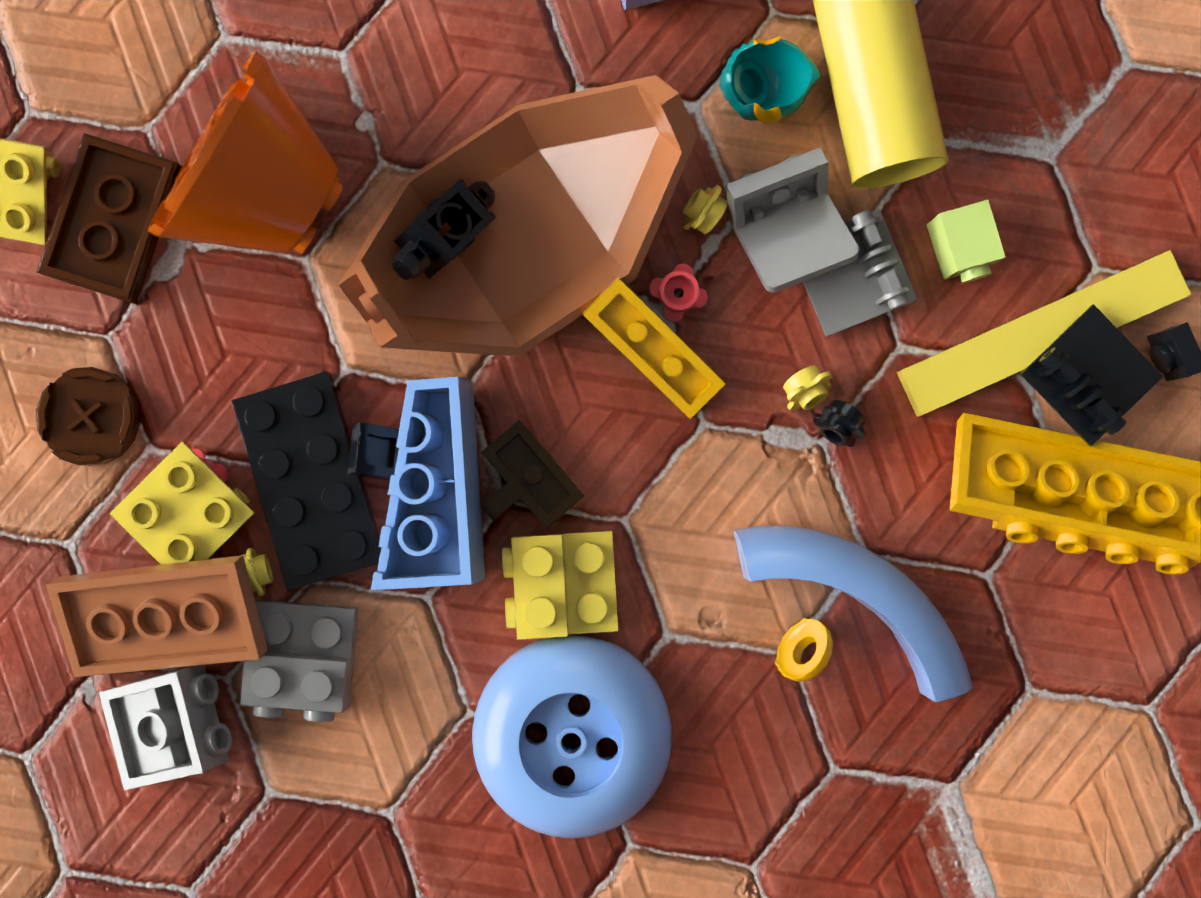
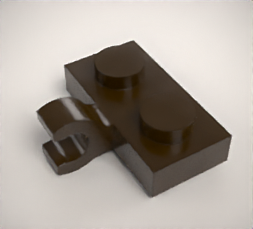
[480,420,584,529]

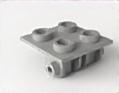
[803,209,918,337]

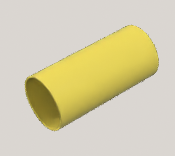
[813,0,949,188]

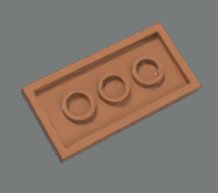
[46,555,268,677]

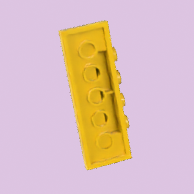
[950,413,1201,574]

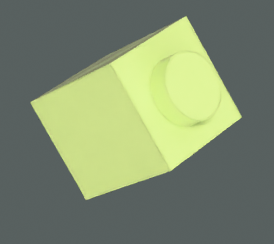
[927,200,1006,283]

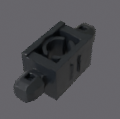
[392,179,496,280]

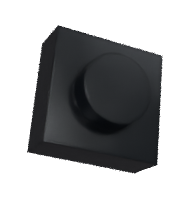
[1147,322,1201,381]
[347,422,399,480]

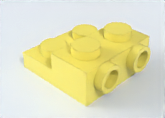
[502,531,618,640]

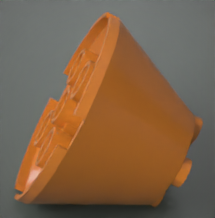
[147,51,344,254]

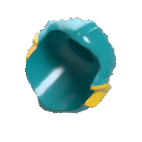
[719,37,820,124]

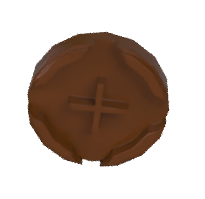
[36,367,141,466]

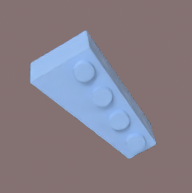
[371,377,486,590]

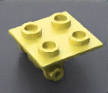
[0,138,61,245]
[109,441,255,565]

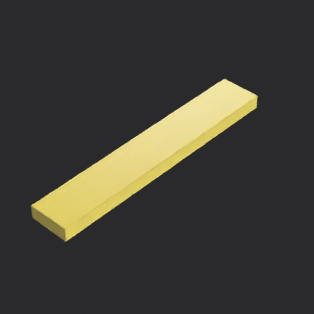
[897,250,1191,417]

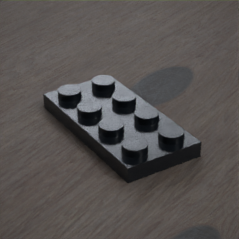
[232,371,381,591]

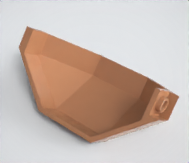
[338,75,698,357]

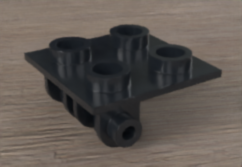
[1021,304,1163,446]

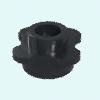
[813,400,867,447]

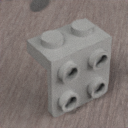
[726,148,859,293]

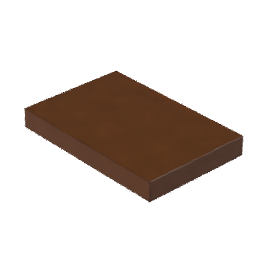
[36,133,182,305]

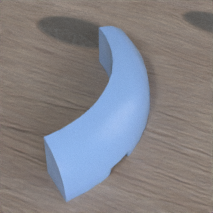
[733,526,973,702]

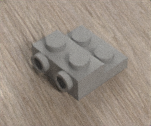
[240,600,359,722]
[99,665,232,790]

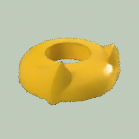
[775,618,833,682]

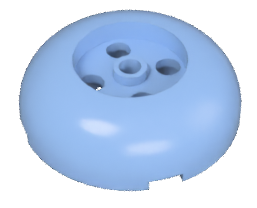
[472,634,672,838]

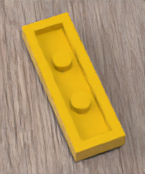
[583,277,725,419]

